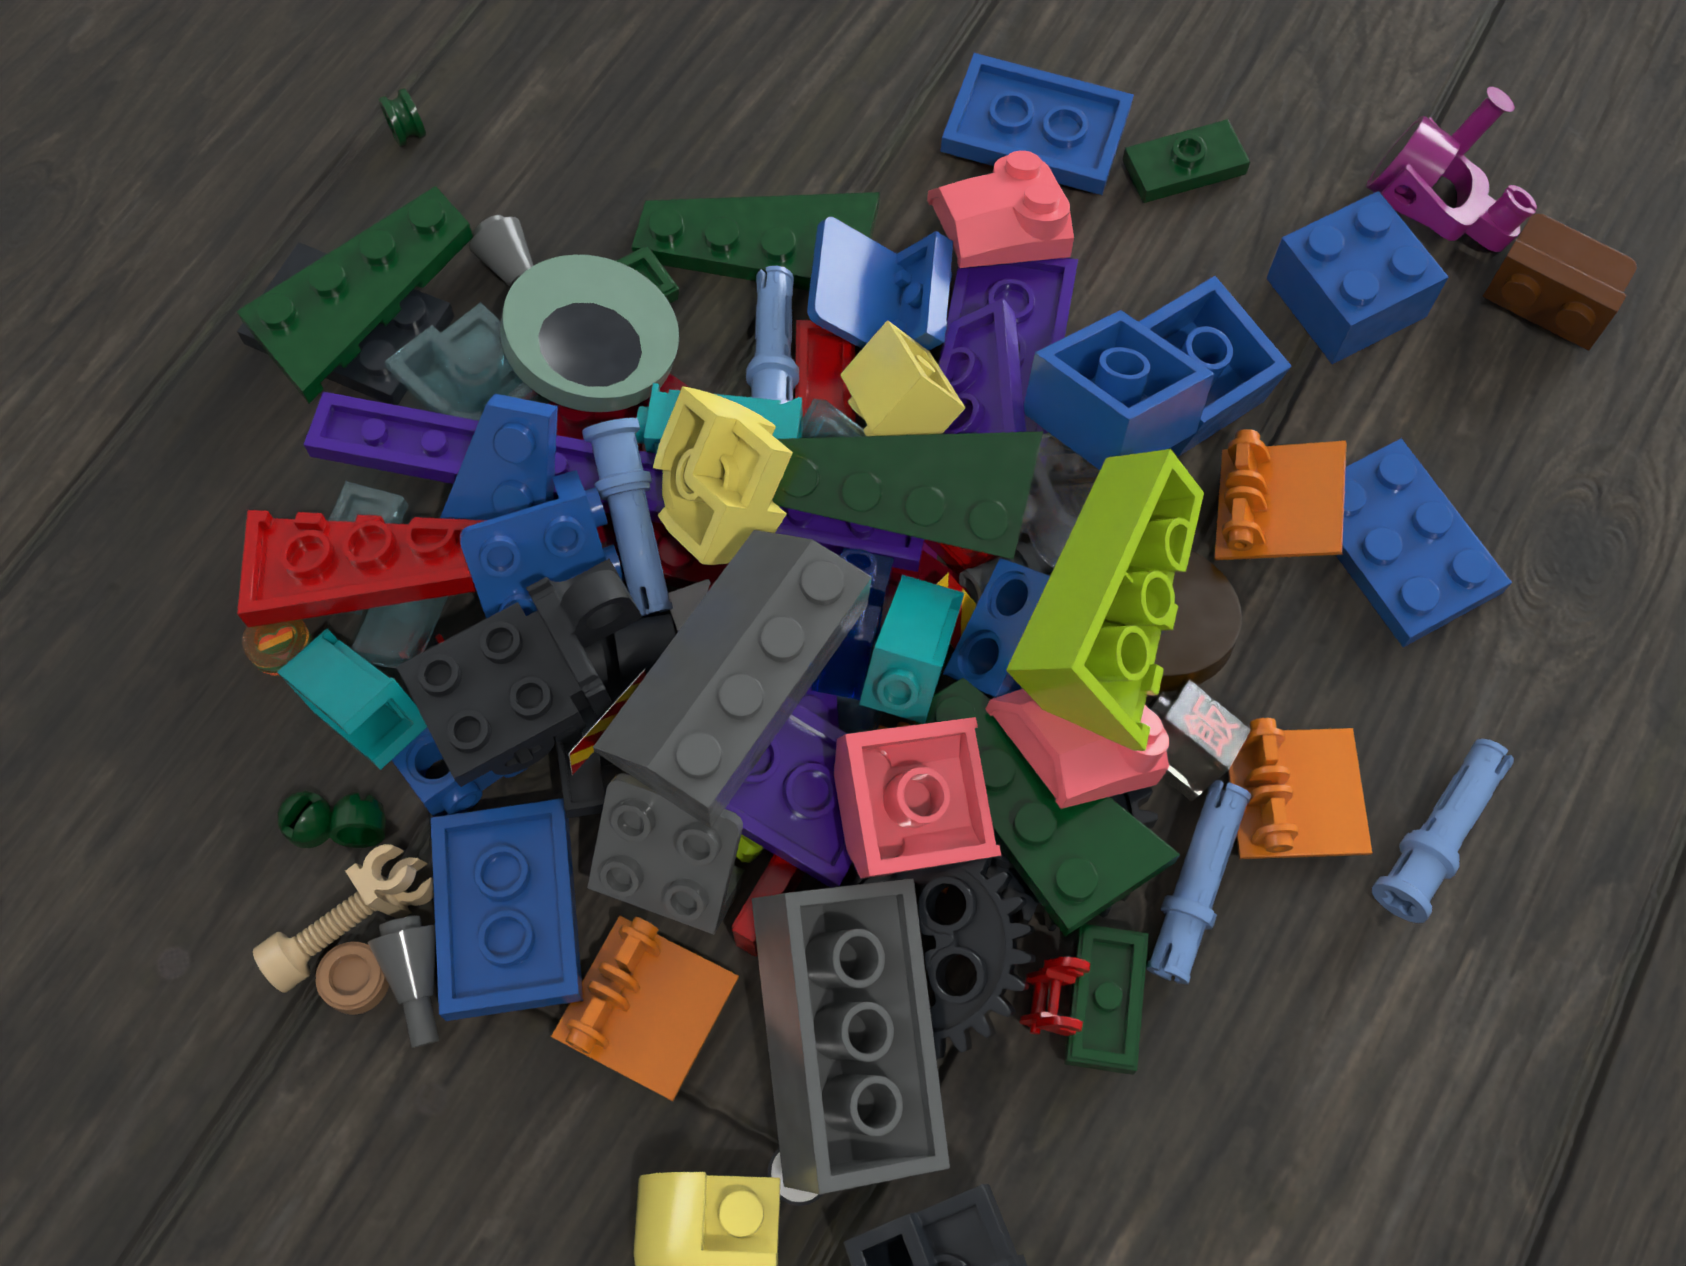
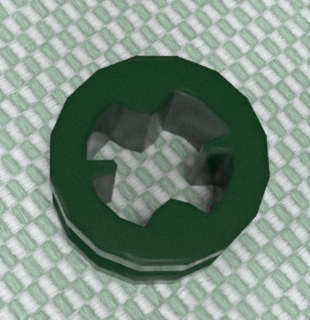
[378,88,426,147]

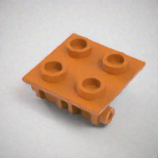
[1215,429,1347,560]
[1224,718,1372,859]
[551,915,739,1102]

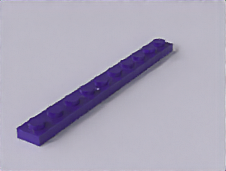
[304,392,925,572]

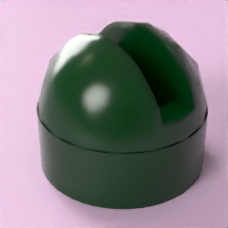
[277,791,333,848]
[330,792,386,848]

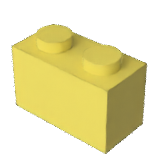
[840,320,966,436]

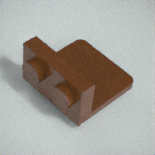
[1482,214,1637,351]

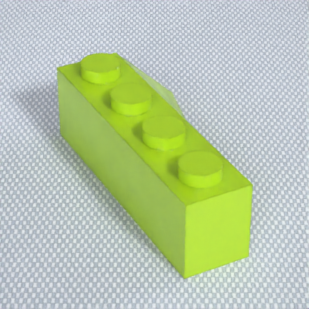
[1006,449,1204,751]

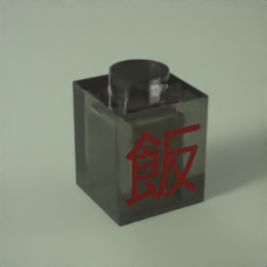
[1147,680,1251,801]

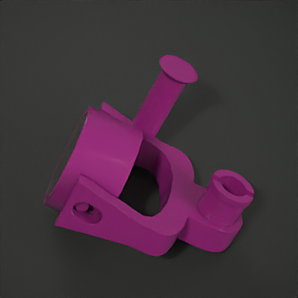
[1366,87,1537,252]

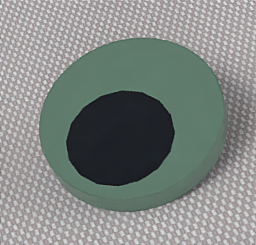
[500,255,679,412]

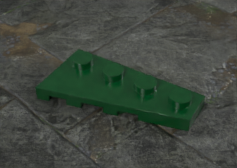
[237,186,473,404]
[632,192,880,291]
[772,431,1043,559]
[908,678,1180,937]

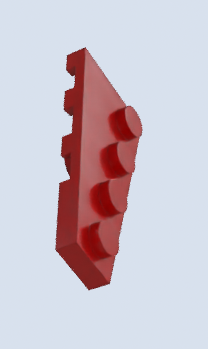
[237,510,487,628]

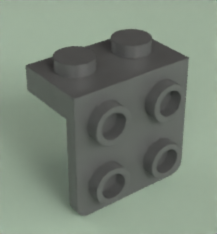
[587,774,746,935]

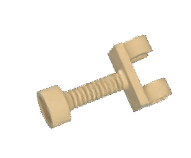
[253,844,434,993]

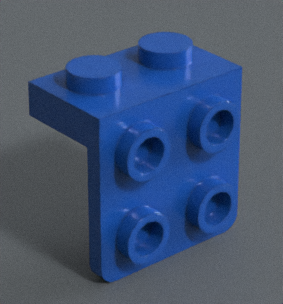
[807,217,953,351]
[460,470,625,619]

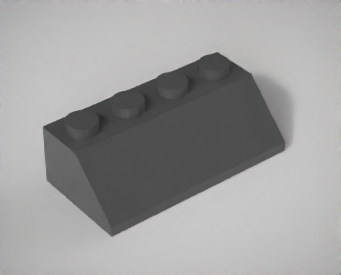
[593,530,872,829]
[751,878,950,1194]

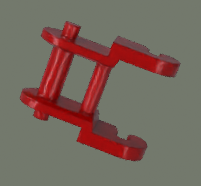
[1019,957,1090,1036]

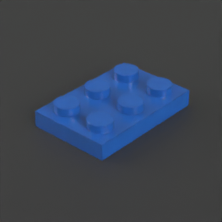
[941,53,1134,195]
[1336,438,1512,647]
[431,798,583,1021]

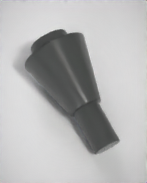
[469,215,534,287]
[368,916,439,1048]

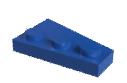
[440,394,558,520]

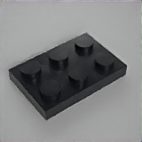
[237,242,455,405]

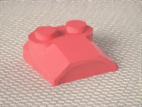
[927,151,1074,268]
[985,689,1169,809]
[834,717,1001,879]

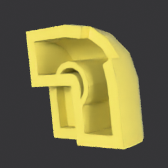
[653,386,793,565]
[634,1172,781,1266]

